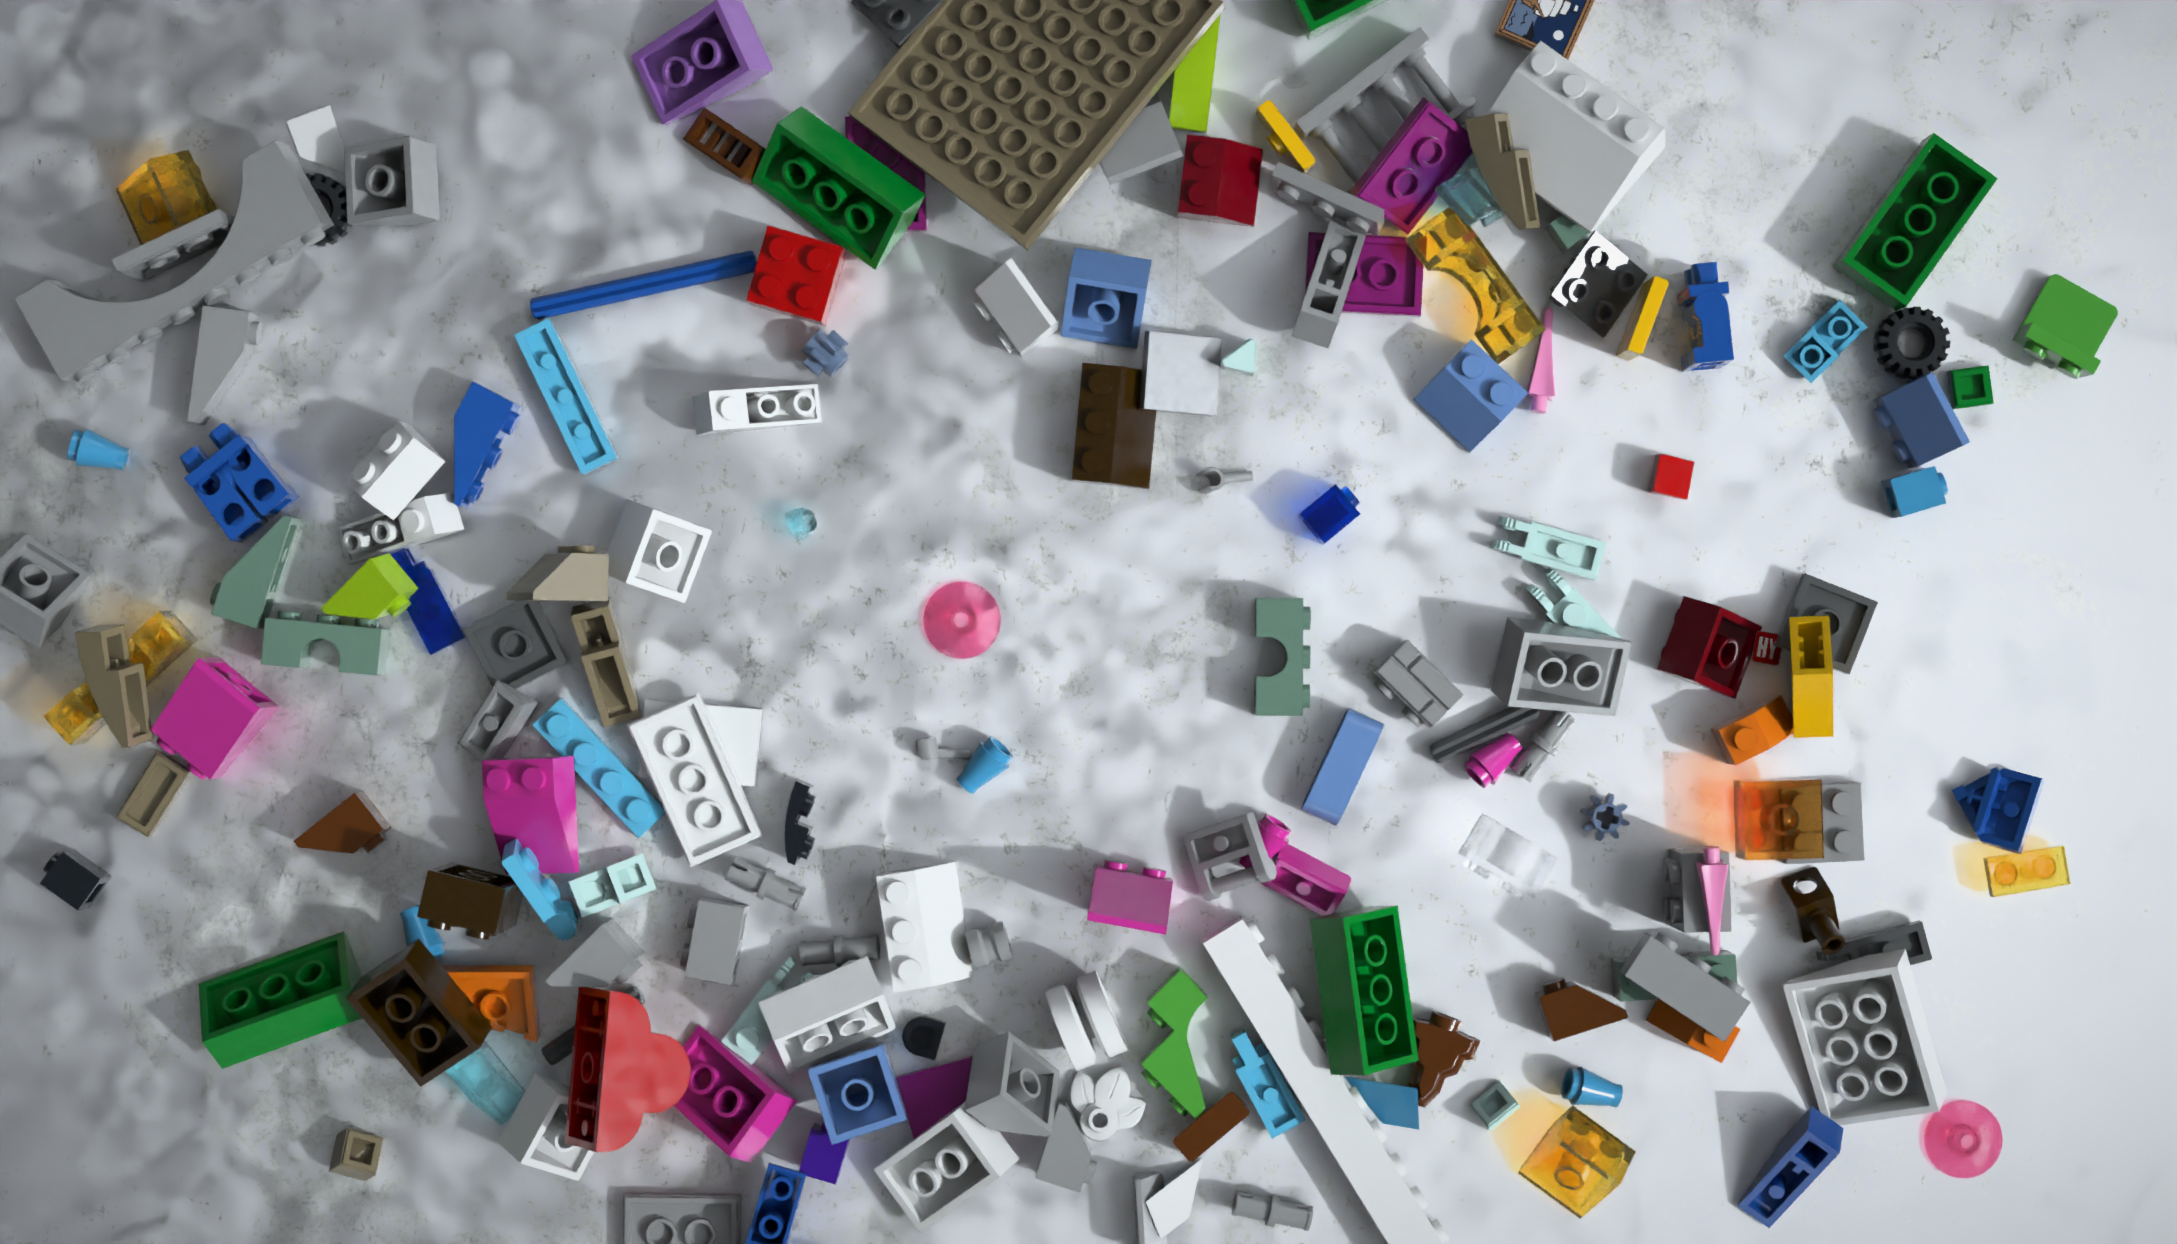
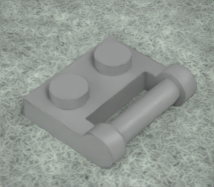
[1182,812,1277,901]

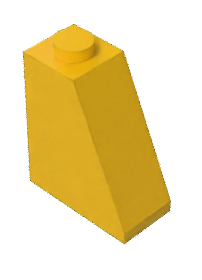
[1789,616,1834,738]

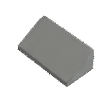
[458,680,537,763]
[1133,1172,1167,1244]

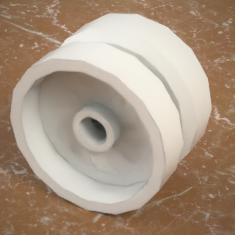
[1045,970,1128,1071]

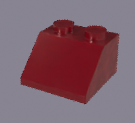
[1177,134,1263,227]
[1657,596,1762,699]

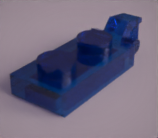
[391,548,467,655]

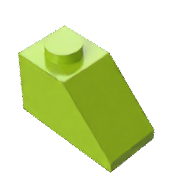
[321,553,419,619]

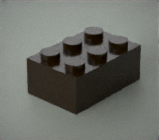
[417,862,524,940]
[346,938,492,1087]

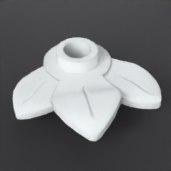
[1070,1067,1146,1142]

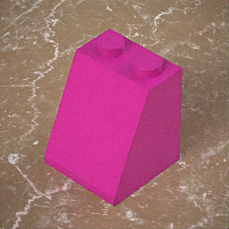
[150,657,280,780]

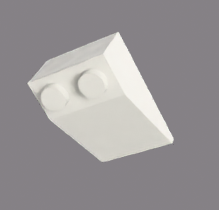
[873,1101,1019,1232]

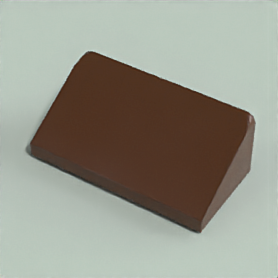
[1173,1092,1250,1162]

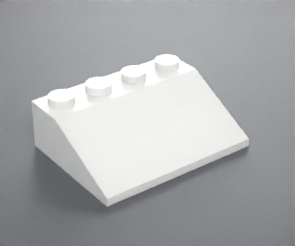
[1487,41,1665,235]
[1783,949,1947,1126]

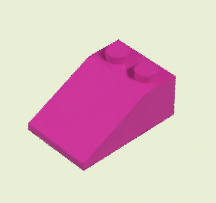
[482,756,579,874]
[1087,860,1173,935]
[674,1025,798,1163]

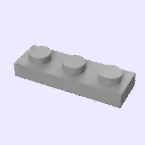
[1272,162,1384,236]

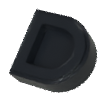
[902,1016,946,1061]

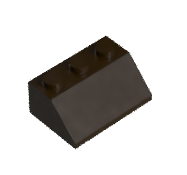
[1072,363,1156,489]

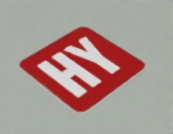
[1752,631,1781,665]

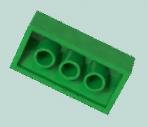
[752,106,926,270]
[198,931,362,1069]

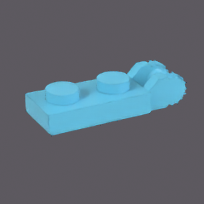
[501,838,578,941]

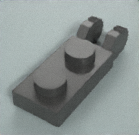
[1816,920,1932,965]

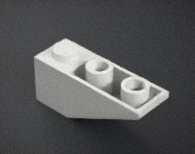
[692,384,821,435]
[337,492,464,565]

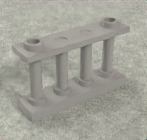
[1294,27,1477,196]

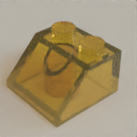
[116,150,217,245]
[1518,1105,1636,1219]

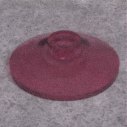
[923,581,1001,659]
[1924,1100,2003,1178]

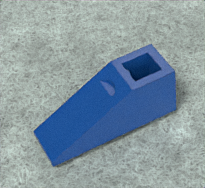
[454,381,521,508]
[746,1163,807,1244]

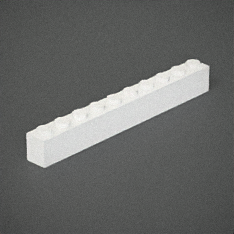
[1202,916,1449,1244]

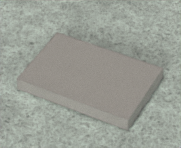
[112,209,235,282]
[623,1193,741,1244]

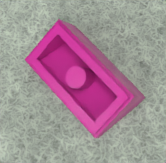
[1262,843,1351,916]

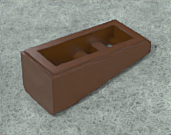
[683,107,766,185]

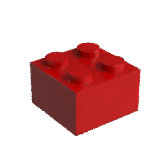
[746,226,847,326]

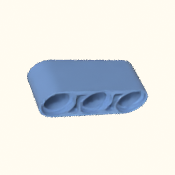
[1301,707,1384,826]

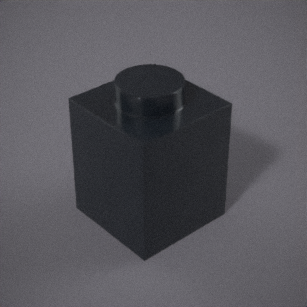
[40,849,112,911]

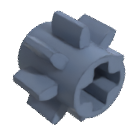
[801,330,850,377]
[1580,793,1630,841]

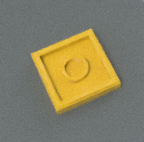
[1615,276,1669,361]

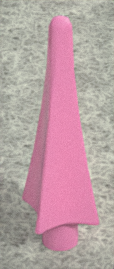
[1525,307,1555,414]
[1695,846,1728,955]

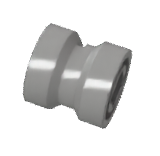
[965,921,1013,969]

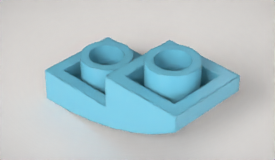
[1783,299,1867,383]

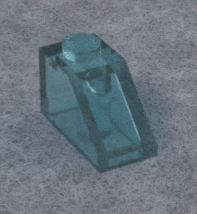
[1435,166,1504,227]
[446,1040,525,1125]

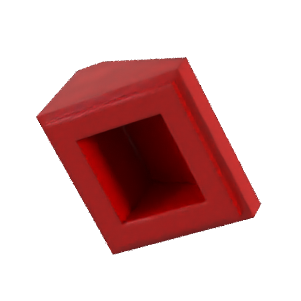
[1648,453,1694,500]

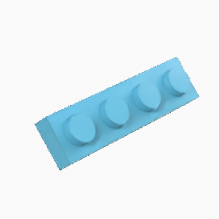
[514,318,619,475]
[533,698,666,838]

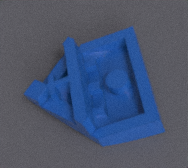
[1952,767,2044,855]

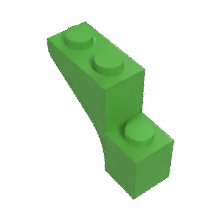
[1141,966,1208,1119]

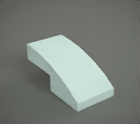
[568,853,656,918]

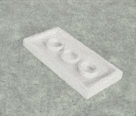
[627,693,762,867]

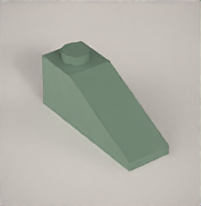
[210,515,301,629]

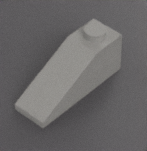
[1291,220,1366,348]
[187,306,262,425]

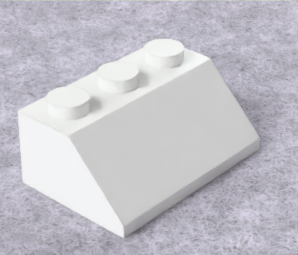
[876,861,973,993]
[758,956,897,1075]

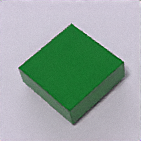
[1947,365,1994,410]

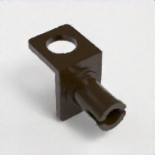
[1781,867,1845,955]

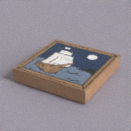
[1494,0,1594,60]

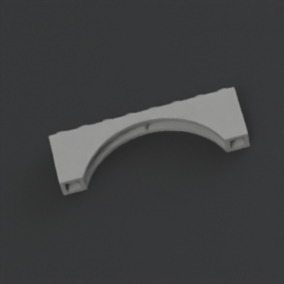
[15,140,334,383]

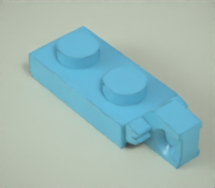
[1231,1029,1306,1138]

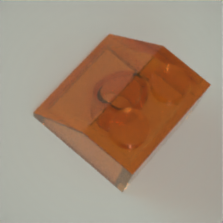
[1733,778,1824,860]

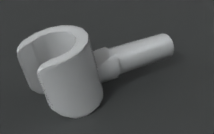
[1196,467,1253,494]
[915,737,971,760]

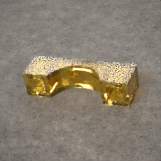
[1405,204,1546,364]
[43,611,198,745]

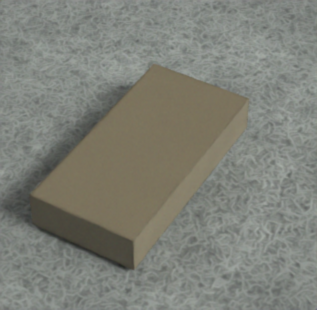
[116,751,192,838]

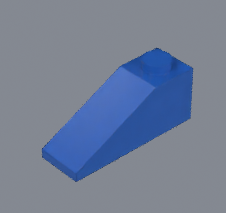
[1738,1106,1844,1228]

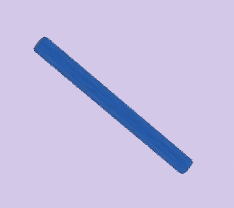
[530,251,757,320]

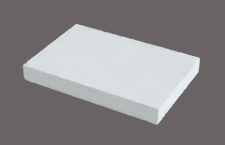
[638,699,762,787]

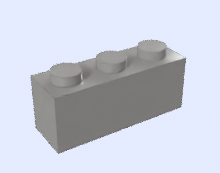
[1619,932,1751,1042]

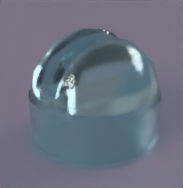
[785,507,817,542]

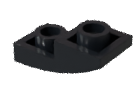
[785,779,816,865]

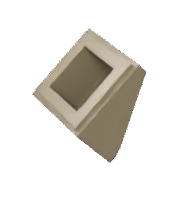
[329,1128,383,1181]

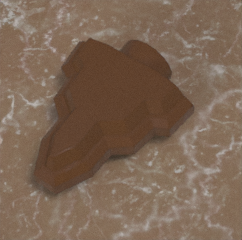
[1408,1011,1481,1108]

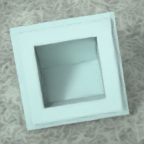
[1220,338,1256,376]
[1470,1080,1521,1131]

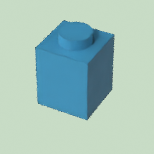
[1881,466,1948,518]

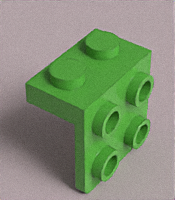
[2013,274,2118,379]

